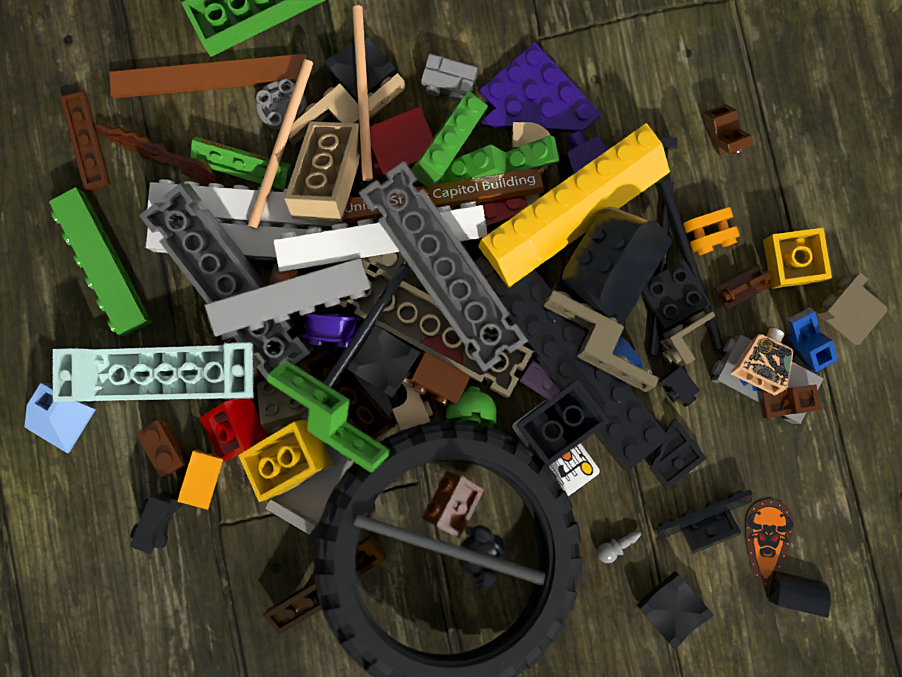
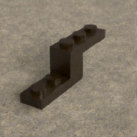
[263,535,387,635]

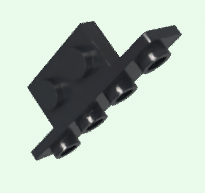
[655,490,753,554]

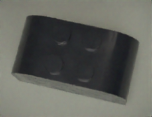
[562,207,673,325]

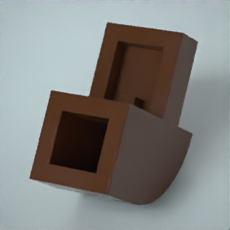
[703,104,753,156]

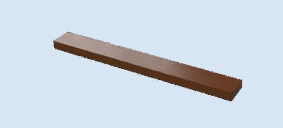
[109,54,309,98]

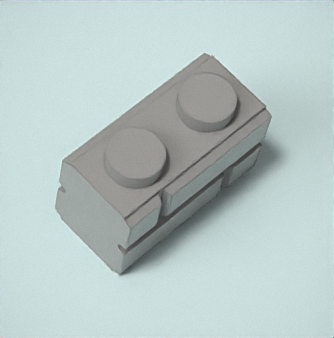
[421,54,478,102]

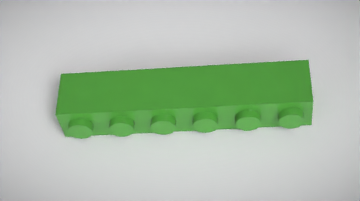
[49,187,152,336]

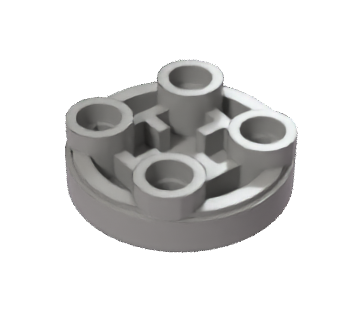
[256,79,307,131]

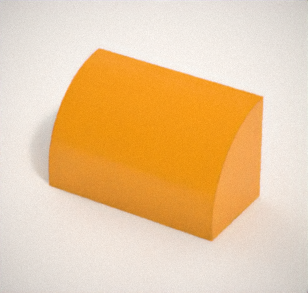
[177,449,223,509]

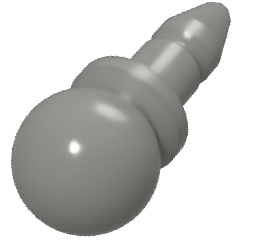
[597,531,641,563]

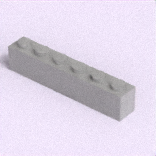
[205,258,370,339]

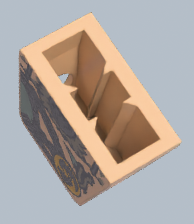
[730,328,793,395]

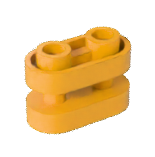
[683,207,740,255]

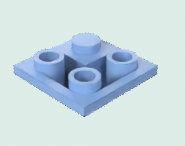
[24,383,96,453]

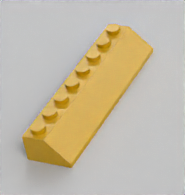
[478,123,670,288]

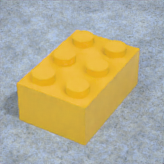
[238,420,334,502]

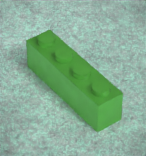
[411,90,488,189]

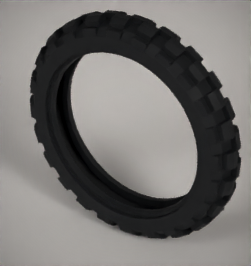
[313,421,582,677]

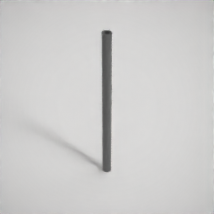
[355,515,545,584]

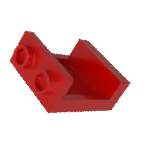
[370,107,433,180]

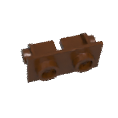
[715,265,771,310]

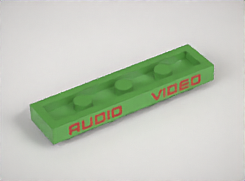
[190,137,291,190]

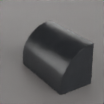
[768,571,831,618]

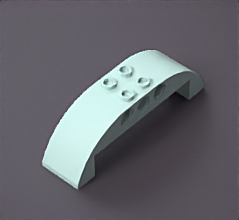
[53,343,253,402]

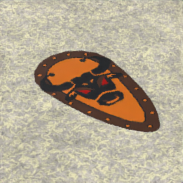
[746,499,794,589]

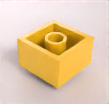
[763,228,832,289]

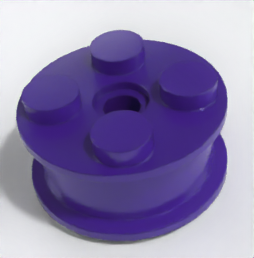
[301,312,360,347]

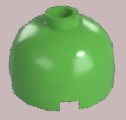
[446,386,497,428]

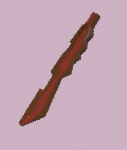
[96,123,220,184]

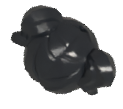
[460,525,506,590]

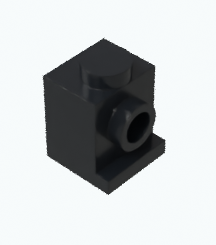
[657,366,700,407]

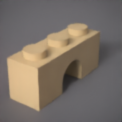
[392,368,434,430]

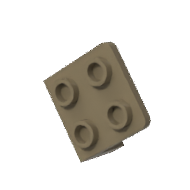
[816,272,887,345]
[659,310,716,368]
[257,380,305,436]

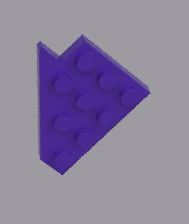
[479,42,601,132]

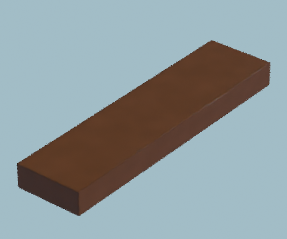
[60,90,111,192]

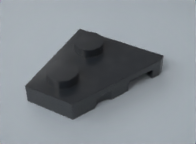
[649,419,707,490]

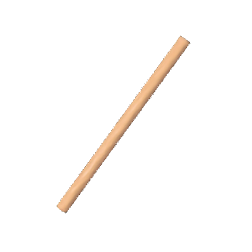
[352,5,373,181]
[247,59,313,229]

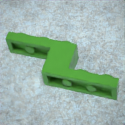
[435,135,559,184]
[268,360,389,472]

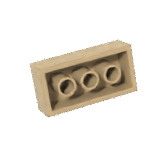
[284,122,361,222]

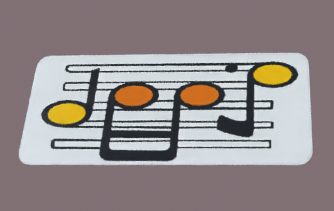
[512,400,600,496]

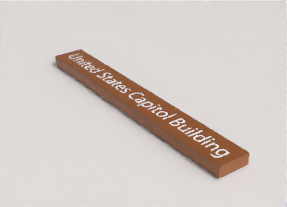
[340,168,544,224]

